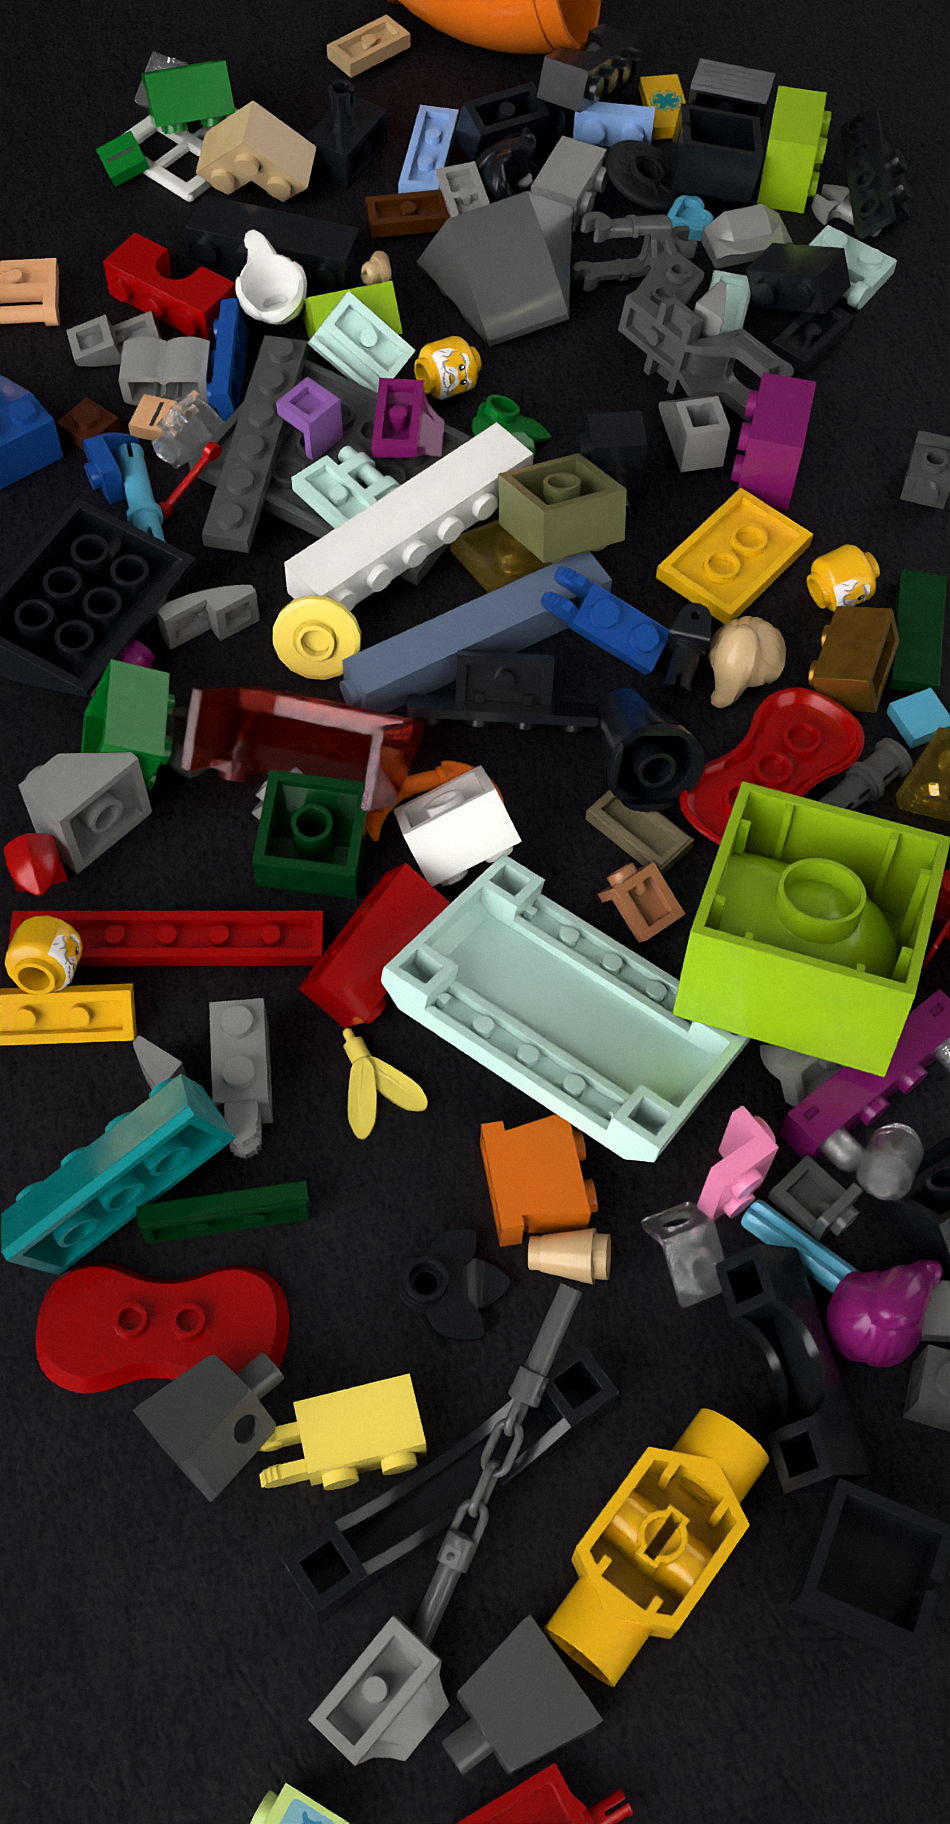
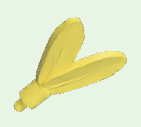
[343,1028,428,1140]

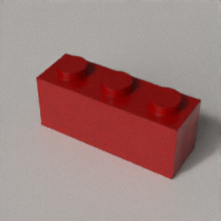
[298,863,451,1028]

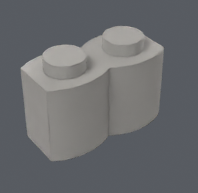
[119,336,213,407]

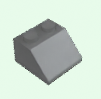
[18,752,152,874]

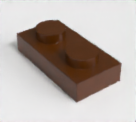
[365,189,450,238]

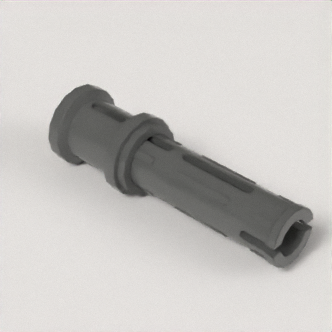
[818,738,913,811]

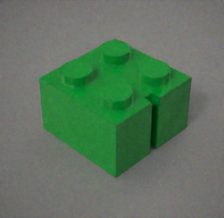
[141,60,235,134]
[81,659,175,790]

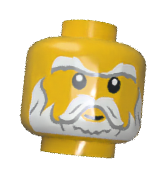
[414,336,481,400]
[807,544,880,612]
[5,916,83,995]

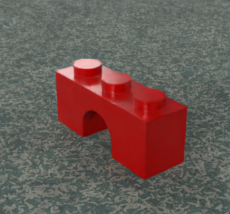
[103,232,237,344]

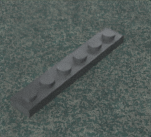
[202,335,308,553]

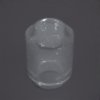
[857,1123,924,1200]

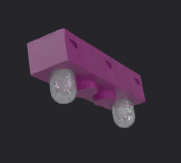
[778,989,950,1172]

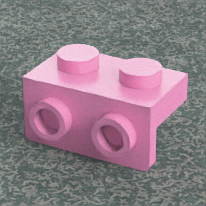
[697,1106,779,1223]

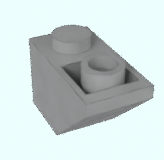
[659,396,730,472]

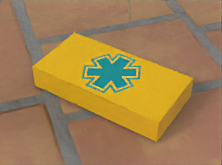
[639,74,686,140]

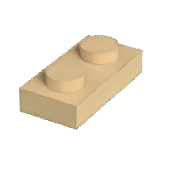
[327,14,411,78]

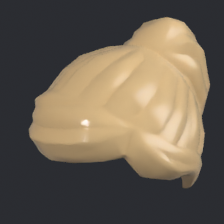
[707,616,786,708]

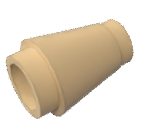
[528,1228,611,1285]

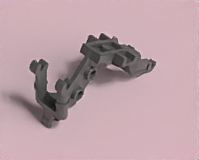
[571,212,794,423]

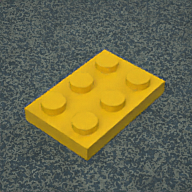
[656,488,813,624]

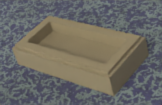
[586,789,694,876]

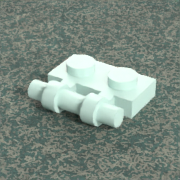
[291,445,401,529]

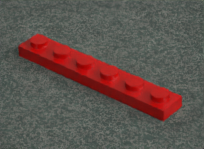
[8,911,324,966]

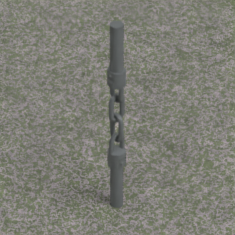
[411,1283,582,1647]

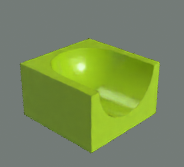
[672,781,950,1077]

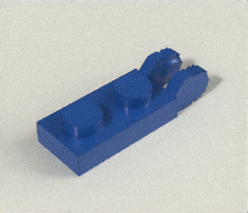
[540,566,670,675]

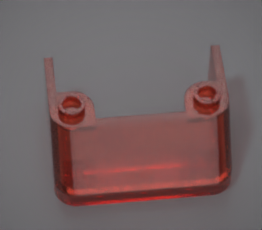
[180,685,424,812]

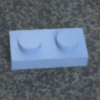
[573,101,655,147]

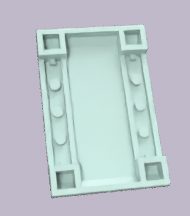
[381,854,751,1162]

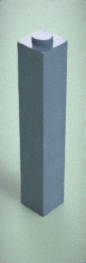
[339,551,612,722]

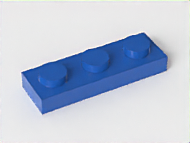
[206,298,249,424]

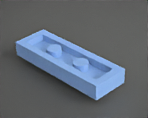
[398,105,459,194]

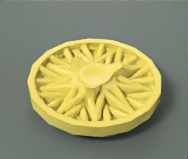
[273,595,361,680]

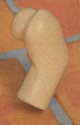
[361,251,392,285]

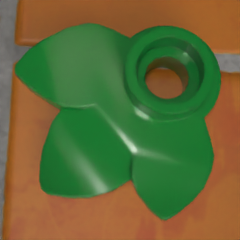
[472,395,551,458]

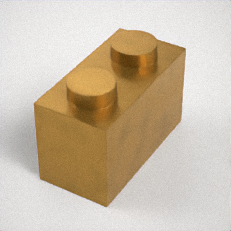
[809,606,899,713]

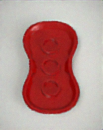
[679,687,865,846]
[35,1261,290,1394]

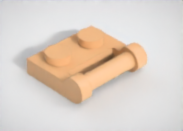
[0,258,60,326]

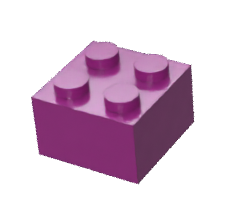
[731,372,816,510]

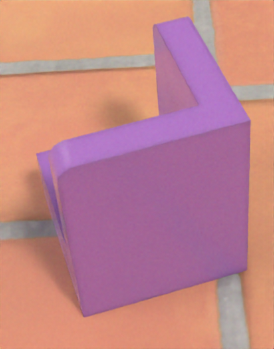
[276,377,343,461]

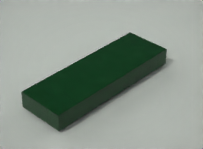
[889,569,947,694]
[136,1180,312,1244]

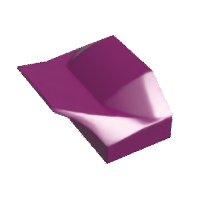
[372,378,445,458]

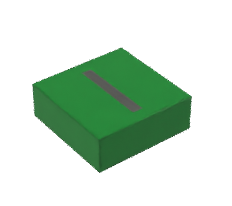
[96,130,150,187]

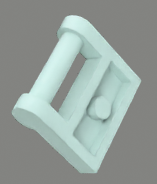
[809,225,897,310]

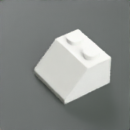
[393,765,522,887]

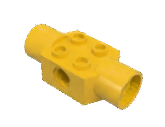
[543,1408,769,1687]

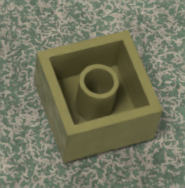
[498,453,627,563]

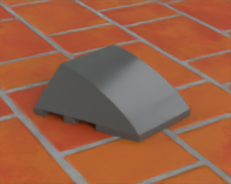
[417,191,574,347]

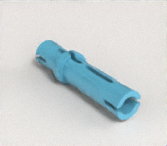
[115,443,166,542]

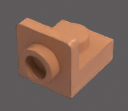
[597,862,685,943]

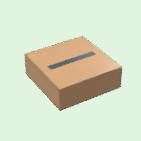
[128,394,187,445]

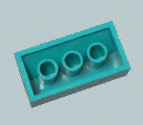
[1,1074,237,1275]

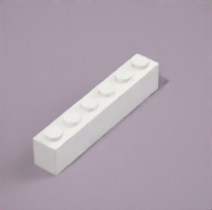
[284,422,534,611]

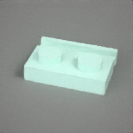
[307,291,415,393]

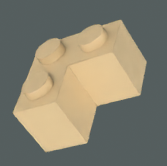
[196,101,316,202]

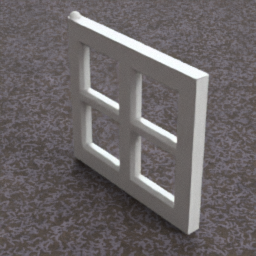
[122,108,238,202]

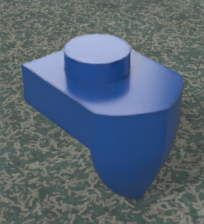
[83,433,140,504]

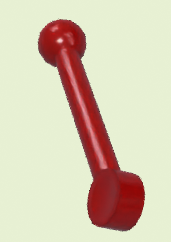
[158,441,222,520]

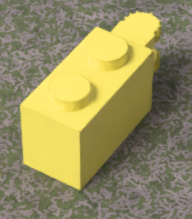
[258,1373,427,1490]

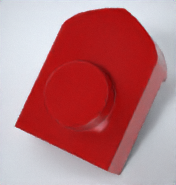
[4,833,68,897]

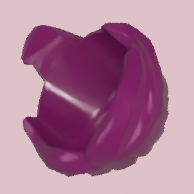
[826,1260,943,1367]

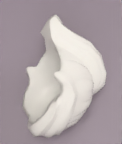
[235,229,307,325]

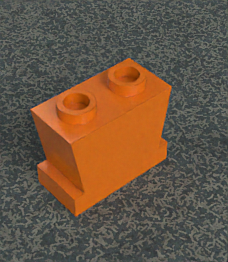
[480,1114,598,1247]

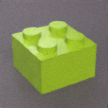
[757,86,832,214]

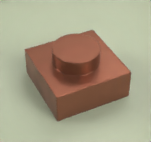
[56,397,121,451]

